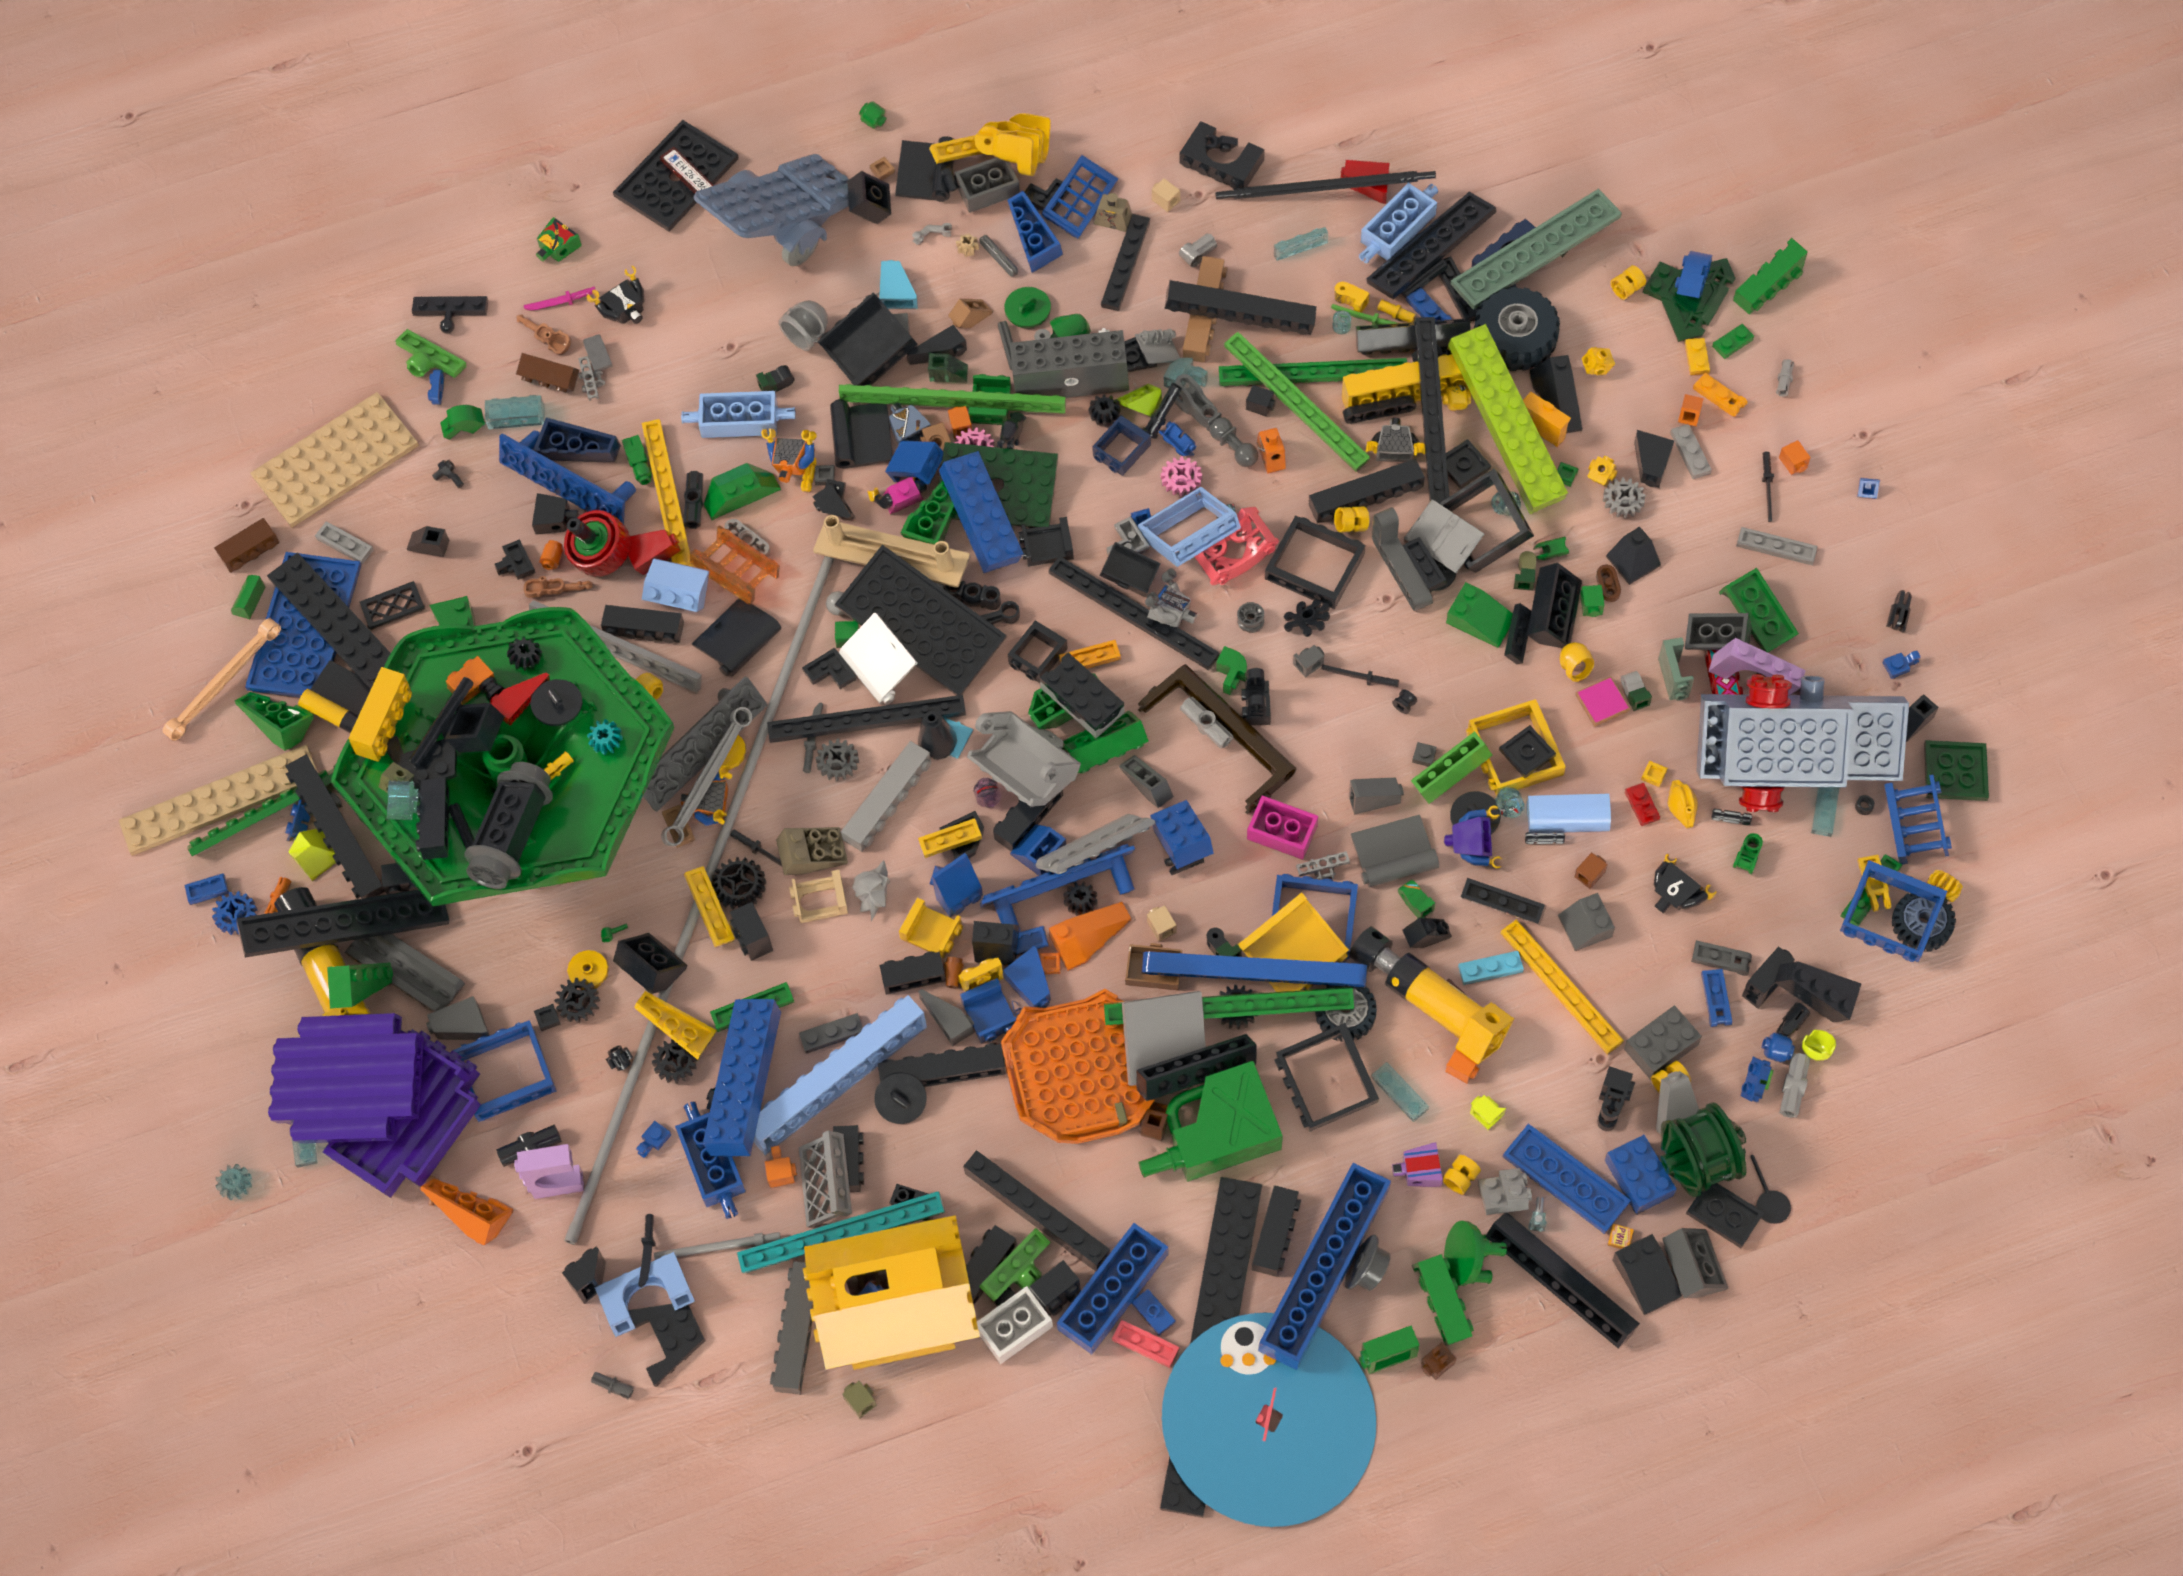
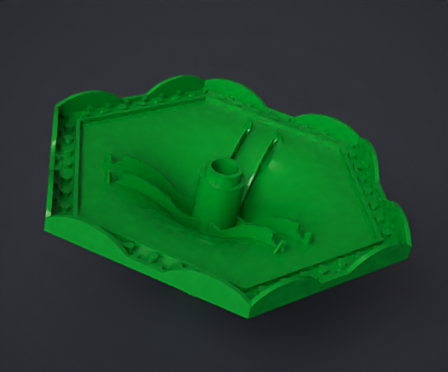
[331,607,675,906]

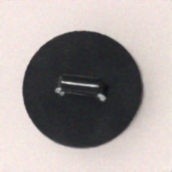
[531,679,583,726]
[1450,791,1501,835]
[874,1072,927,1124]

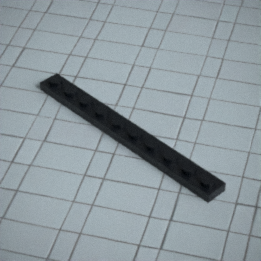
[1415,317,1449,503]
[1048,556,1220,671]
[767,695,966,743]

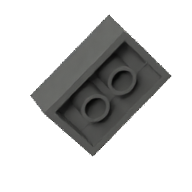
[955,157,1020,213]
[1624,1005,1702,1080]

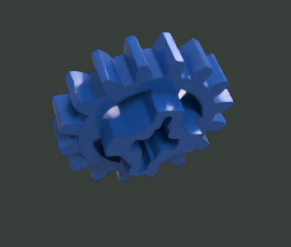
[212,891,258,935]

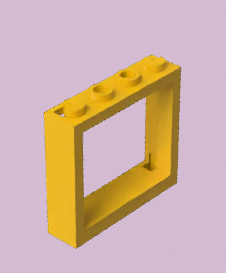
[1466,699,1566,797]

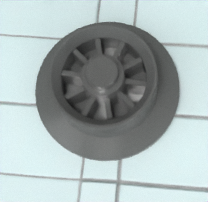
[1345,1235,1391,1291]

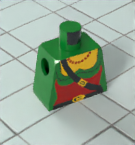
[536,217,582,262]

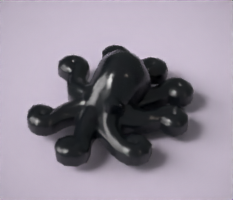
[1284,599,1330,637]

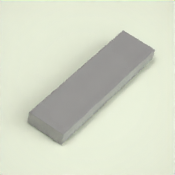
[1736,527,1818,566]

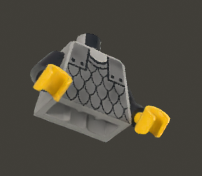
[1365,418,1425,462]

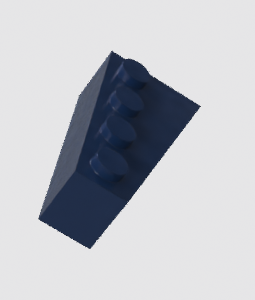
[533,417,621,462]

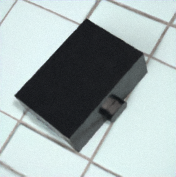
[1099,542,1161,597]

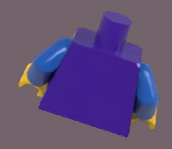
[1444,806,1502,868]

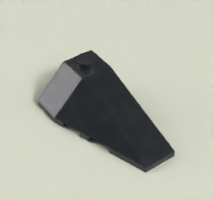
[1529,355,1582,433]

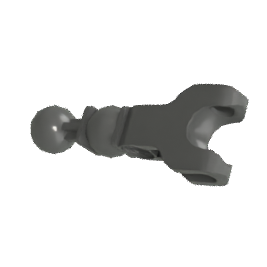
[1175,374,1259,467]

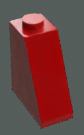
[1340,160,1390,204]
[628,529,681,575]

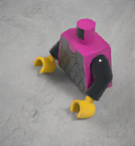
[867,477,927,515]

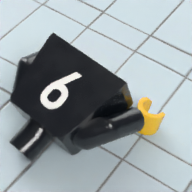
[1653,854,1717,914]

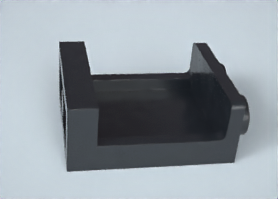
[1018,517,1074,567]

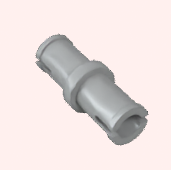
[1776,359,1795,397]

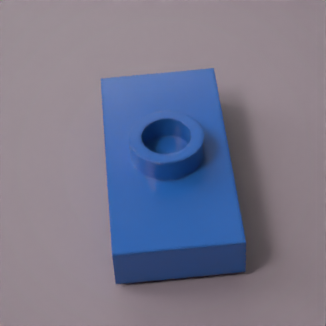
[184,873,229,905]
[1016,926,1049,955]
[1132,1289,1176,1336]

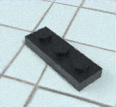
[1402,537,1447,592]
[1504,603,1531,664]

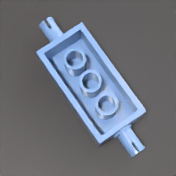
[1359,183,1438,264]
[681,391,796,438]

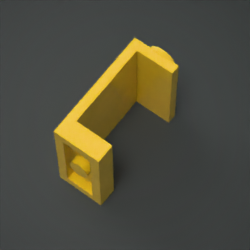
[899,897,963,958]

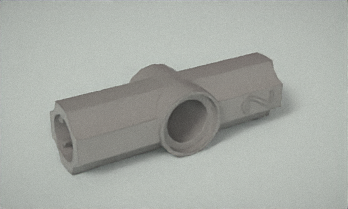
[1180,697,1233,749]
[1779,1053,1811,1118]

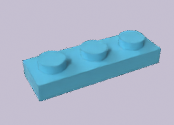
[1458,951,1524,985]

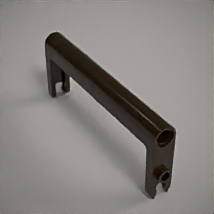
[1138,664,1297,814]

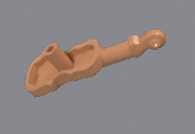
[516,314,571,355]
[524,576,593,598]

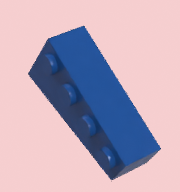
[1008,191,1063,273]

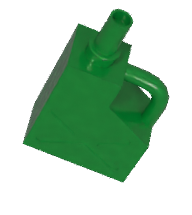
[1138,1061,1283,1182]

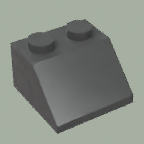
[1558,893,1615,951]

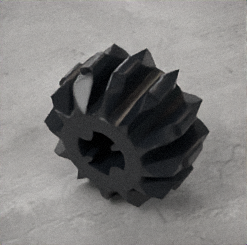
[1088,394,1121,427]
[507,636,542,671]
[1063,881,1098,916]

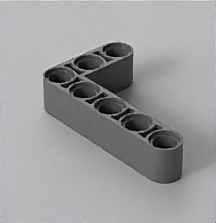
[1372,507,1433,611]

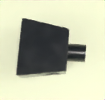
[532,493,579,534]

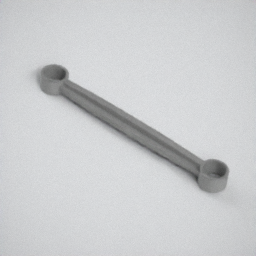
[661,707,752,846]

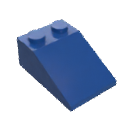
[932,853,983,917]

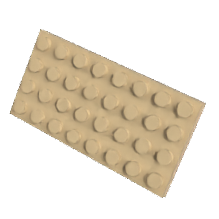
[250,392,419,528]

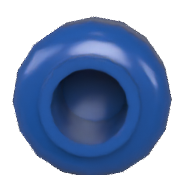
[1761,1032,1795,1063]

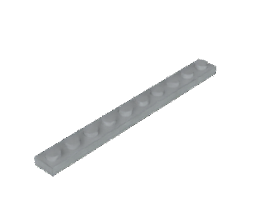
[529,600,702,693]

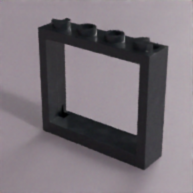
[1439,469,1535,573]
[1265,515,1366,610]
[1274,1023,1379,1131]

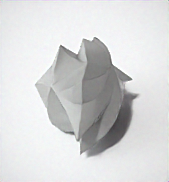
[852,860,890,922]

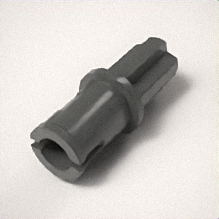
[591,1372,634,1400]

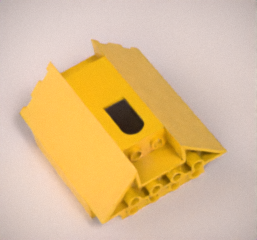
[803,1215,980,1370]

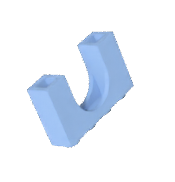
[595,1252,695,1337]

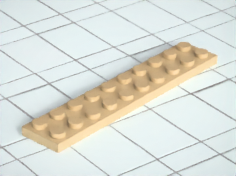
[118,745,318,856]

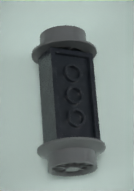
[465,762,553,889]

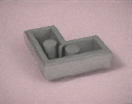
[1106,516,1150,555]

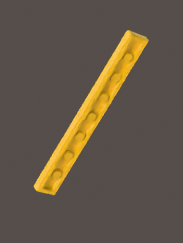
[1500,919,1624,1055]

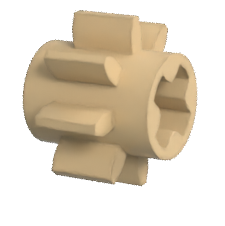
[956,233,979,257]

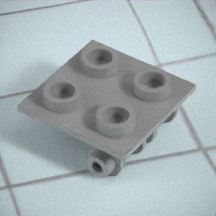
[1135,329,1181,364]

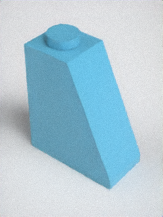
[879,260,918,309]

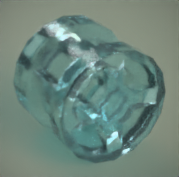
[1332,310,1352,334]

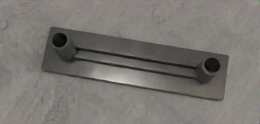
[643,677,767,812]

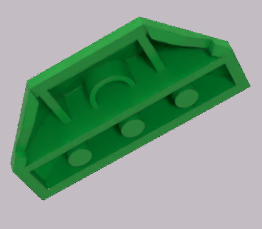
[704,463,781,520]
[1028,673,1099,729]

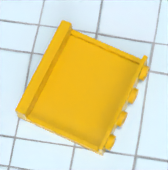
[1238,893,1349,992]

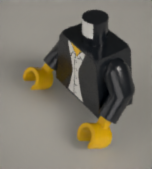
[587,265,644,324]

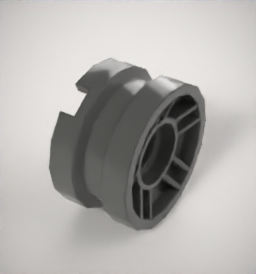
[1237,602,1265,633]

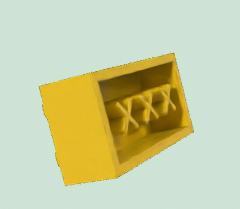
[348,667,412,762]

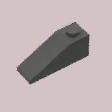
[1119,755,1174,808]
[918,989,974,1046]

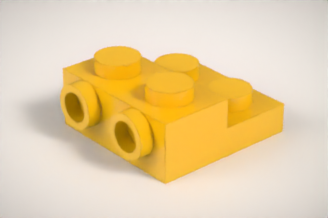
[958,958,1003,992]

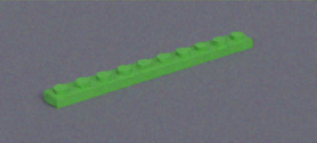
[1224,332,1370,472]

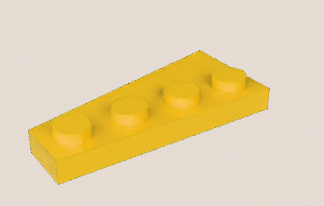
[634,991,717,1060]

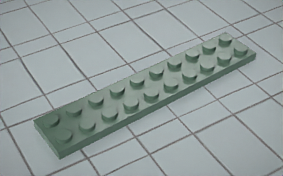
[1451,188,1622,310]

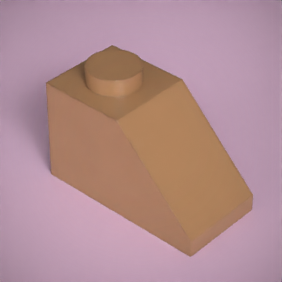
[948,299,993,329]

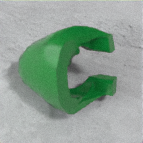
[1050,314,1091,338]

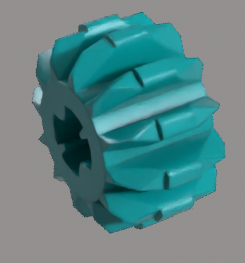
[587,719,623,755]

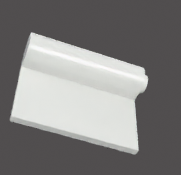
[839,613,918,705]

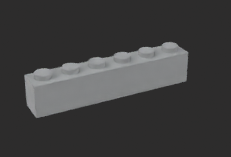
[841,741,931,852]

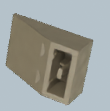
[776,827,848,875]

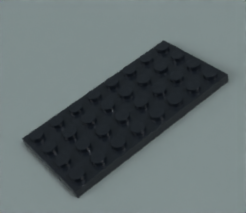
[835,544,1007,695]

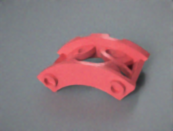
[1195,507,1279,585]

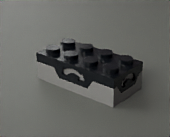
[1040,652,1125,738]

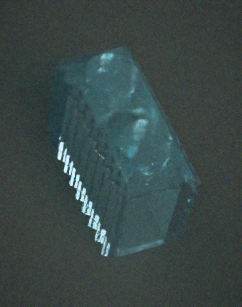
[387,780,418,820]

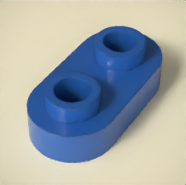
[428,370,444,405]

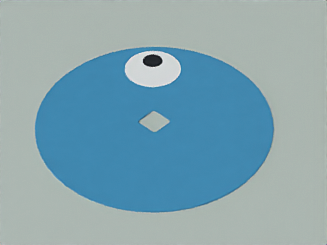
[1162,1313,1376,1527]

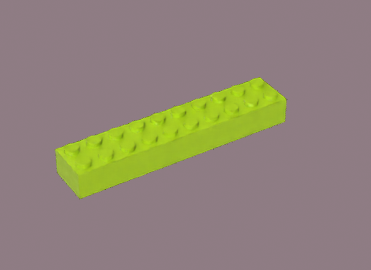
[1448,324,1568,514]

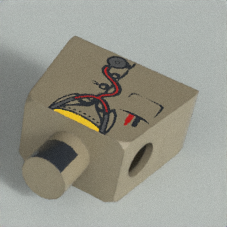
[1094,193,1132,232]

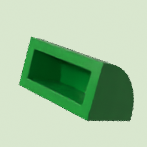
[231,575,266,619]

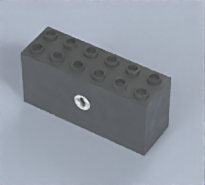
[1010,328,1130,398]

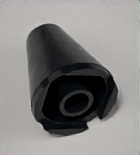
[918,711,957,760]

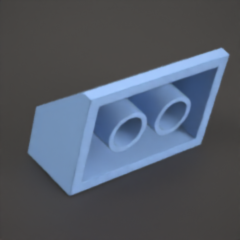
[642,558,710,612]

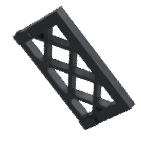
[359,581,425,630]

